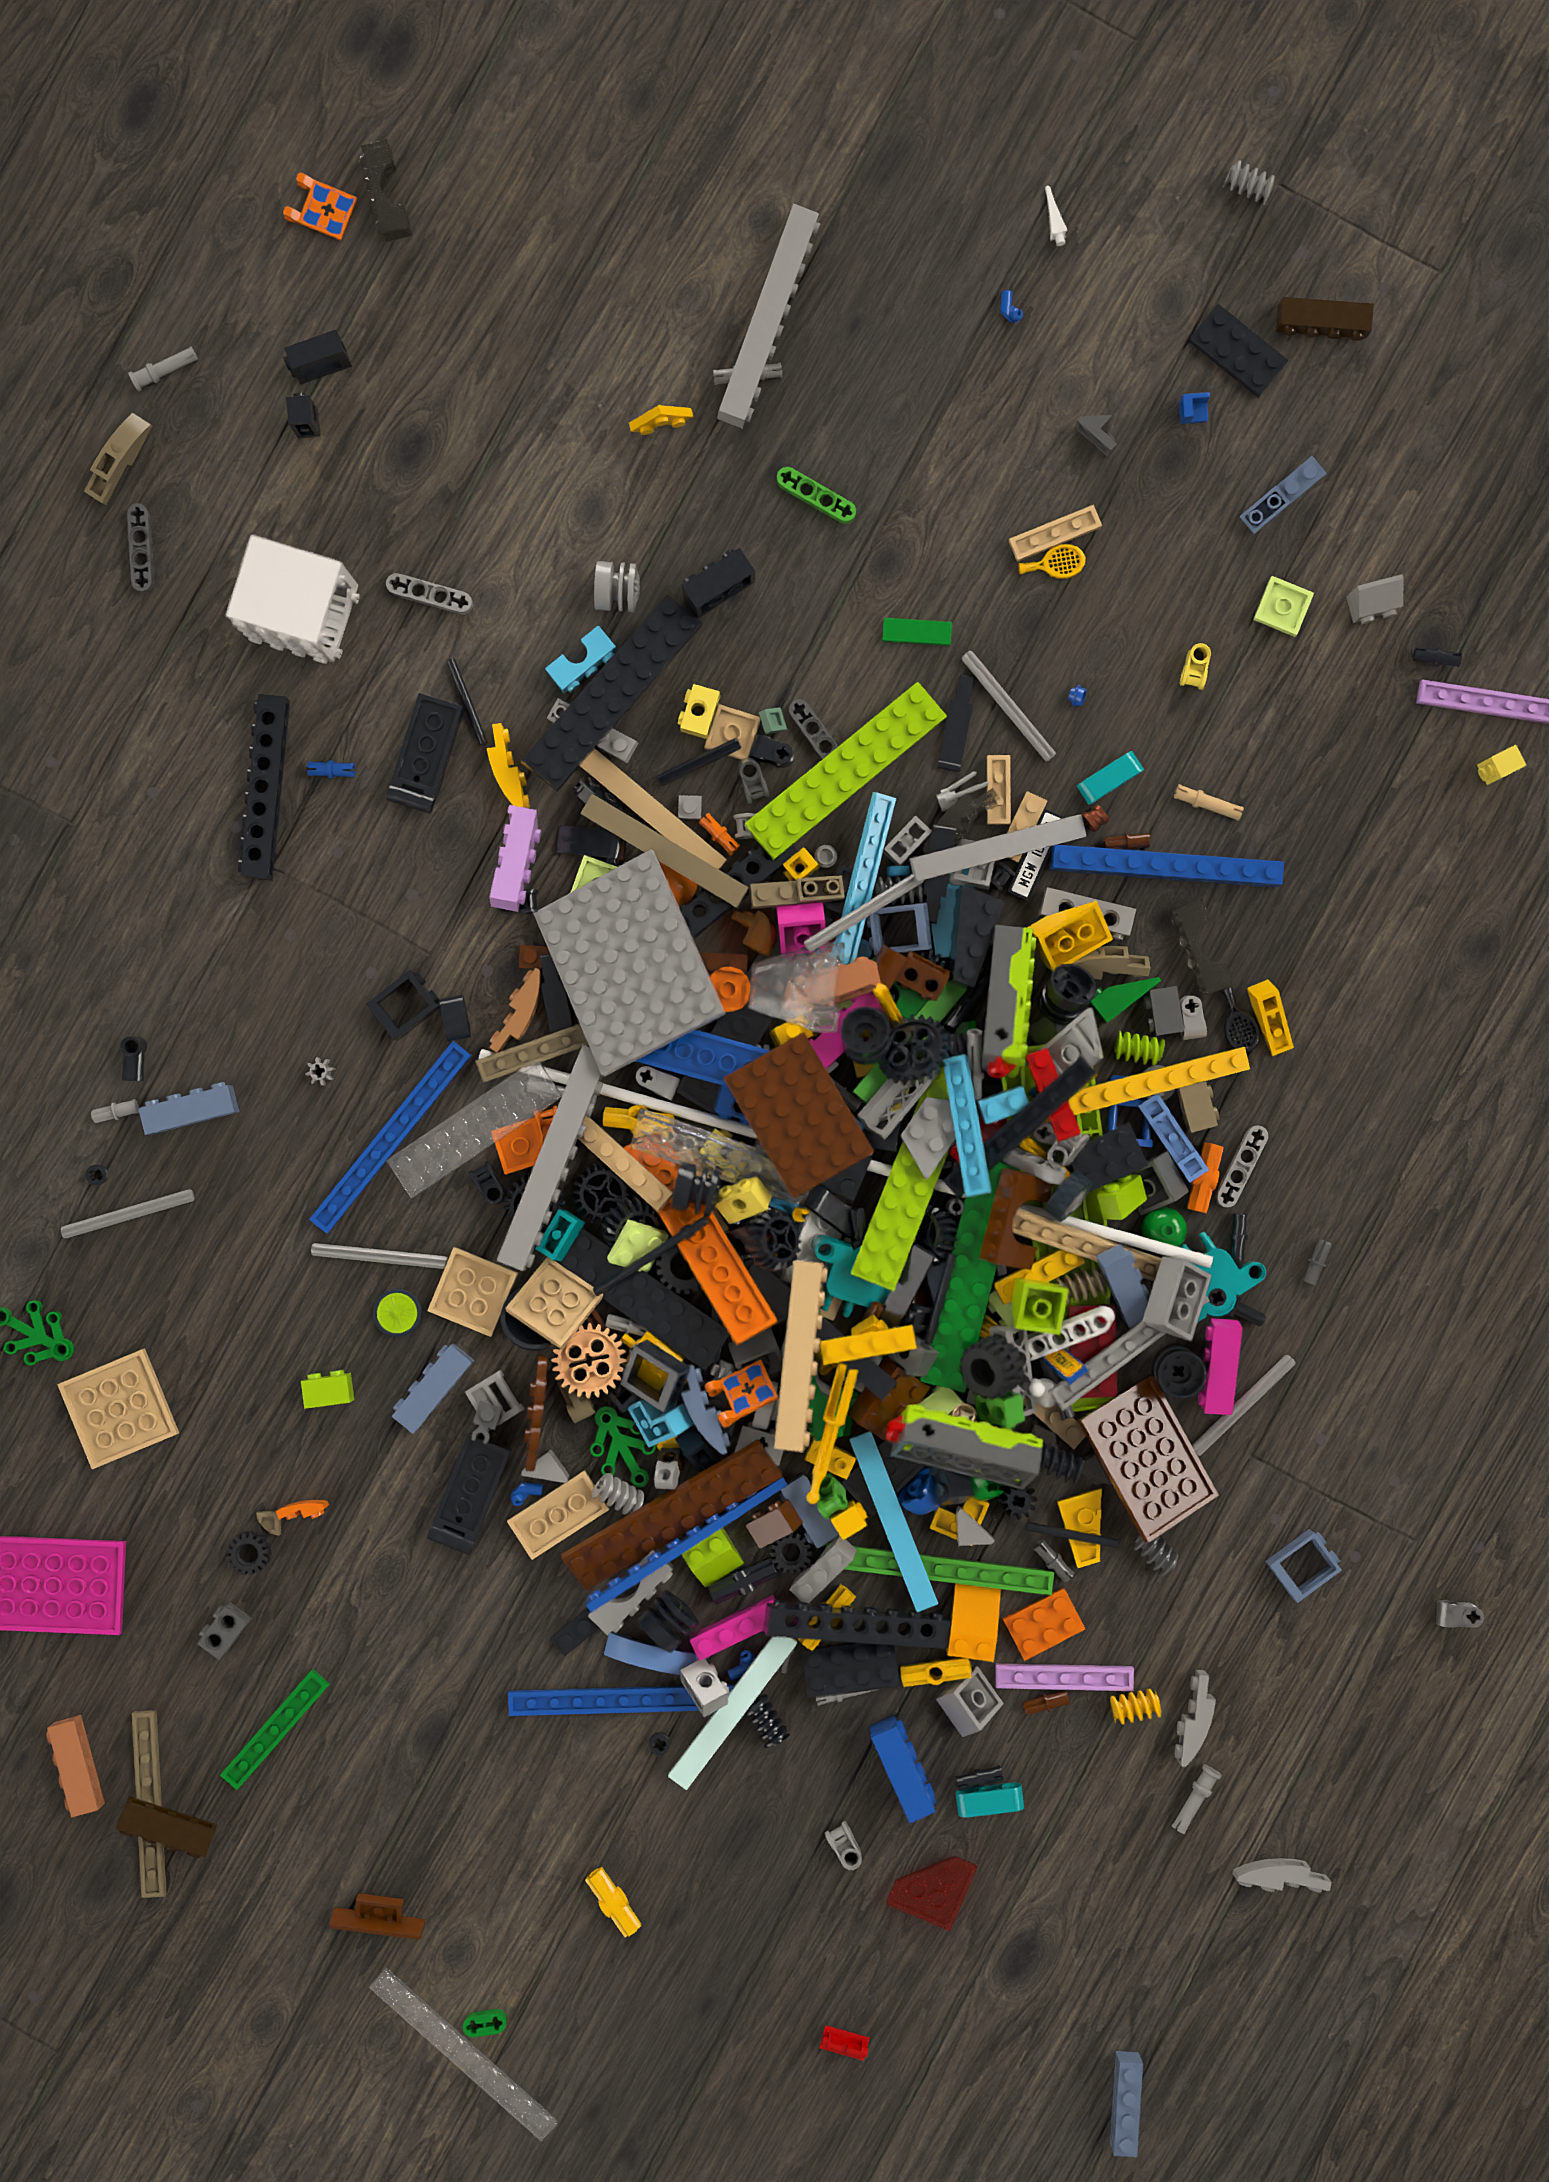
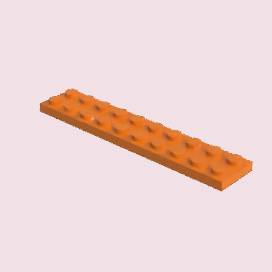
[623,1132,777,1346]

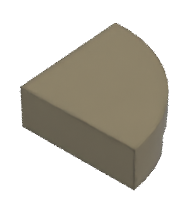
[257,1511,281,1536]

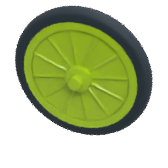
[373,1289,422,1337]

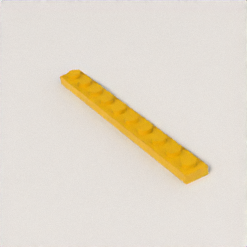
[1028,1047,1250,1123]

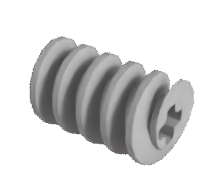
[1223,160,1275,205]
[592,1473,644,1515]

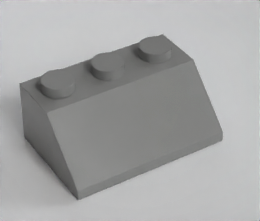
[1142,1256,1211,1341]

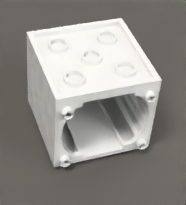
[226,535,360,664]

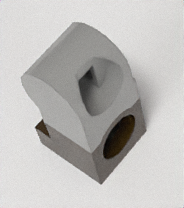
[654,1448,685,1489]

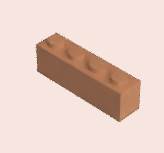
[786,957,881,1016]
[47,1715,105,1818]

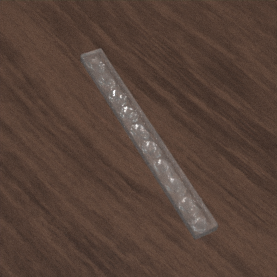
[369,1967,558,2142]

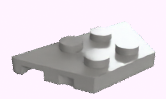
[1024,1008,1103,1076]
[901,1097,977,1180]

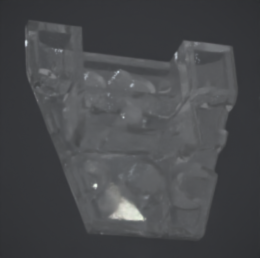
[748,942,845,1032]

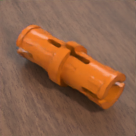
[699,813,741,856]

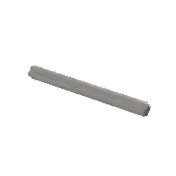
[962,651,1055,761]
[804,874,924,952]
[61,1189,194,1238]
[311,1243,448,1269]
[1192,1355,1296,1456]

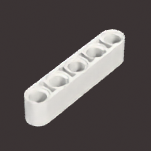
[1014,1306,1115,1361]

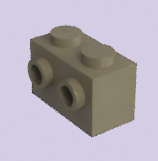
[1175,1081,1219,1133]

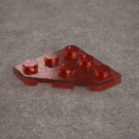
[886,1856,977,1931]

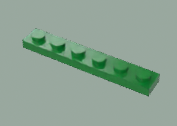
[220,1669,330,1790]

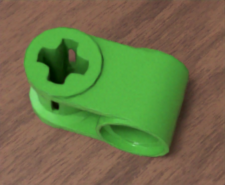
[817,1473,848,1519]

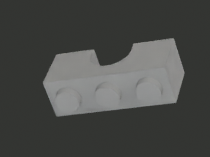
[789,1535,857,1603]

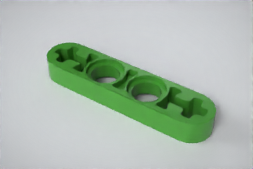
[777,467,856,524]

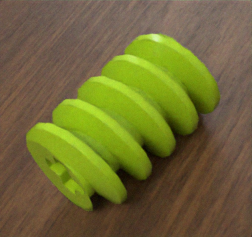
[1114,1030,1165,1067]

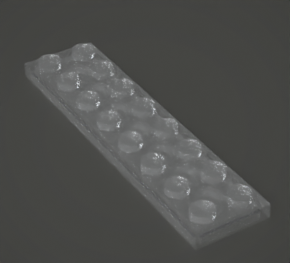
[386,1059,562,1199]
[630,1108,810,1208]

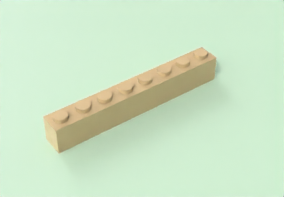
[774,1260,827,1452]

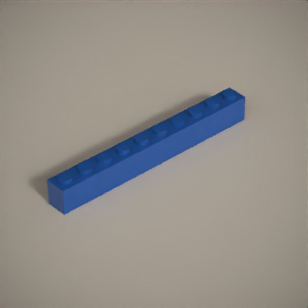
[1050,845,1284,888]

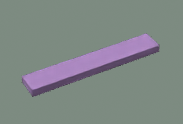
[1416,680,1549,724]
[995,1663,1134,1691]

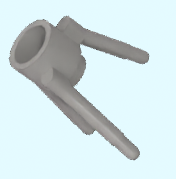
[936,771,989,814]

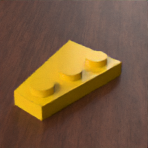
[1057,1487,1102,1568]

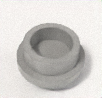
[814,845,837,868]

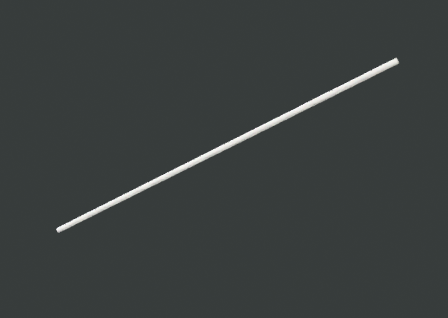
[479,1049,1213,1268]

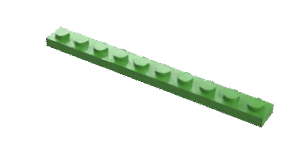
[825,1542,1054,1595]

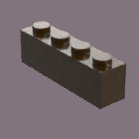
[1276,297,1374,341]
[116,1796,217,1858]

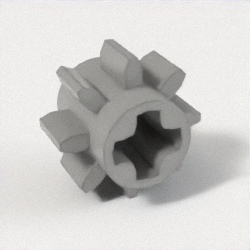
[305,1057,336,1086]
[710,1359,736,1381]

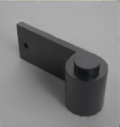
[556,825,627,865]

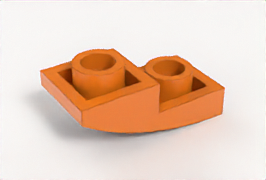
[275,1500,329,1520]

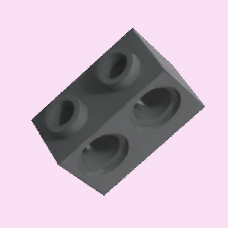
[197,1602,252,1660]

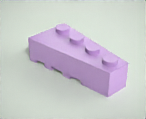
[490,805,541,912]

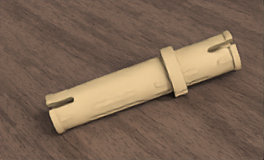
[1174,784,1243,821]

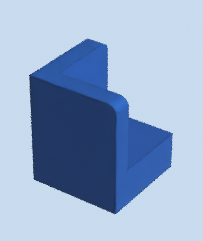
[1179,392,1210,424]

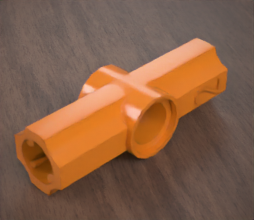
[1187,1142,1224,1214]

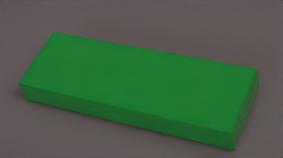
[882,618,952,646]

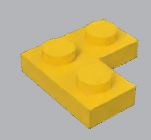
[629,405,693,435]
[929,1498,990,1546]

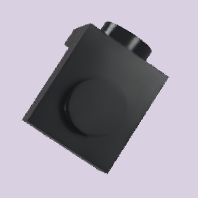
[905,1303,933,1332]

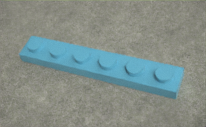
[943,1055,991,1197]

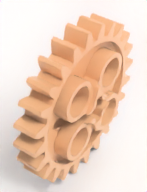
[552,1323,627,1399]

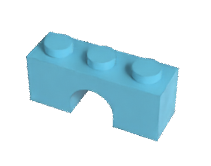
[545,626,617,694]

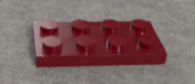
[1068,1304,1117,1398]

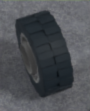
[1045,1171,1093,1222]

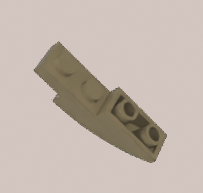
[84,413,153,504]
[749,875,845,909]
[1072,946,1150,979]

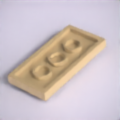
[507,1470,610,1560]

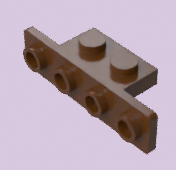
[329,1893,425,1940]

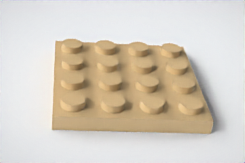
[57,1349,179,1469]

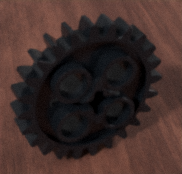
[878,1014,951,1086]

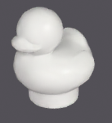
[1029,1378,1057,1408]

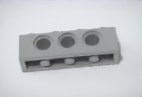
[1038,887,1136,940]

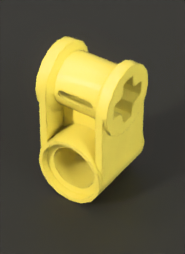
[1180,643,1211,690]

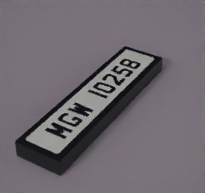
[1007,809,1065,902]

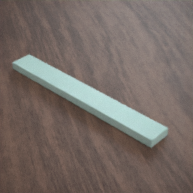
[668,1637,797,1790]

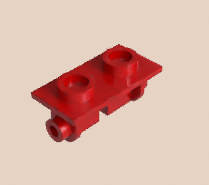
[819,2025,870,2061]

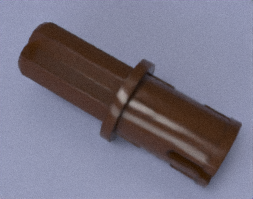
[1104,833,1150,850]
[1023,1690,1070,1715]

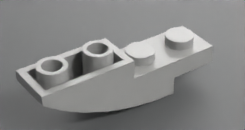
[547,699,639,763]
[1175,1670,1216,1767]
[1233,1858,1331,1892]

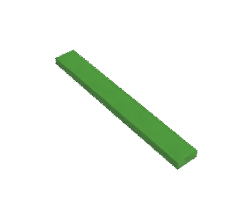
[852,967,983,1104]

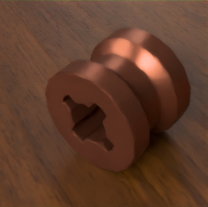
[1082,804,1109,833]

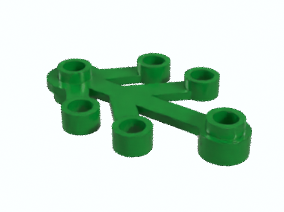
[0,1300,74,1366]
[590,1406,656,1488]

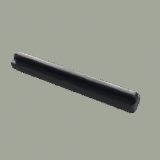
[657,738,741,786]

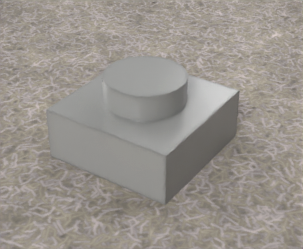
[678,795,702,820]

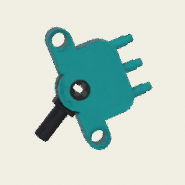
[811,1208,891,1318]
[1180,1232,1266,1326]

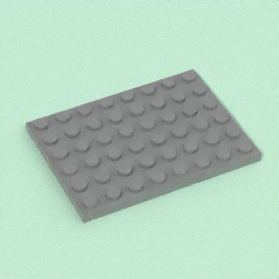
[533,850,726,1076]

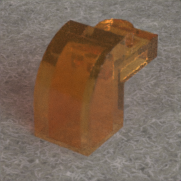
[731,910,777,957]

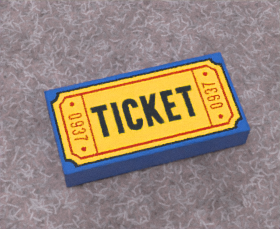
[1042,1348,1088,1385]

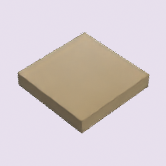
[704,704,761,760]

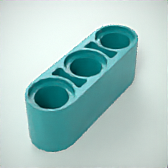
[1077,751,1144,805]
[955,1782,1024,1817]

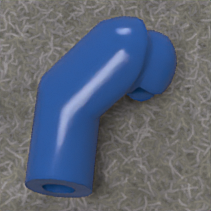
[1000,290,1023,323]
[511,1482,543,1506]
[728,1650,755,1681]

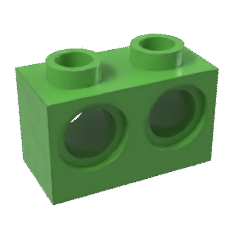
[974,1391,1025,1429]

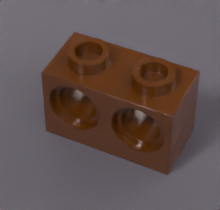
[895,951,950,1001]

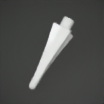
[1045,186,1067,246]

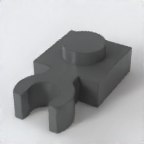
[471,1401,502,1445]

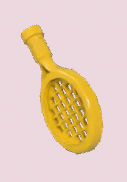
[1018,544,1085,579]

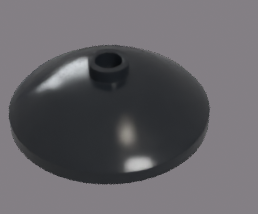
[501,1288,554,1351]

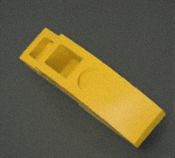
[487,723,530,808]

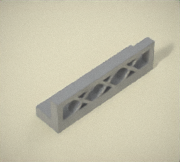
[857,1053,941,1139]
[990,1325,1036,1417]

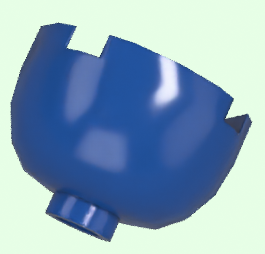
[898,1468,940,1515]

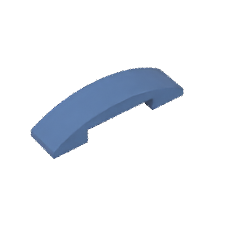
[1138,1093,1209,1182]
[604,1632,697,1675]

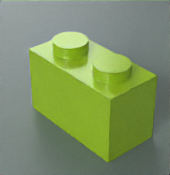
[1097,1174,1147,1220]
[301,1370,354,1409]

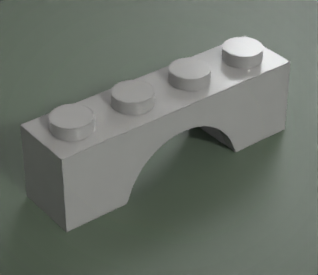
[588,1549,673,1636]

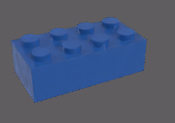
[869,1715,937,1823]

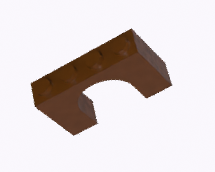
[979,1167,1054,1270]

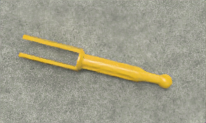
[806,1363,858,1504]

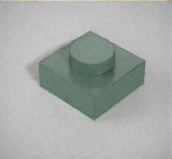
[759,708,787,734]

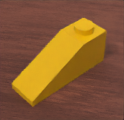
[1247,980,1294,1056]

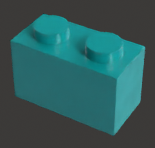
[535,1209,586,1261]

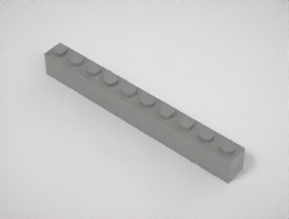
[717,203,820,429]
[497,1045,603,1271]

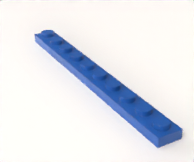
[309,1041,472,1234]
[585,1477,787,1613]
[508,1684,736,1716]

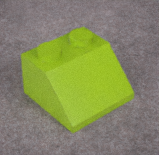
[1011,1278,1069,1335]
[682,1527,744,1588]

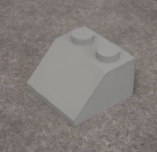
[1346,574,1403,624]
[936,1666,1004,1737]

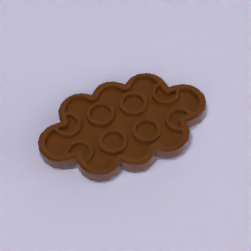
[524,1355,548,1472]

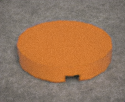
[710,967,751,1012]

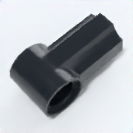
[120,1036,147,1081]

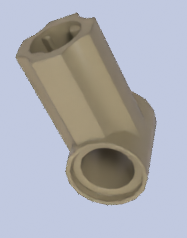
[557,1374,596,1423]

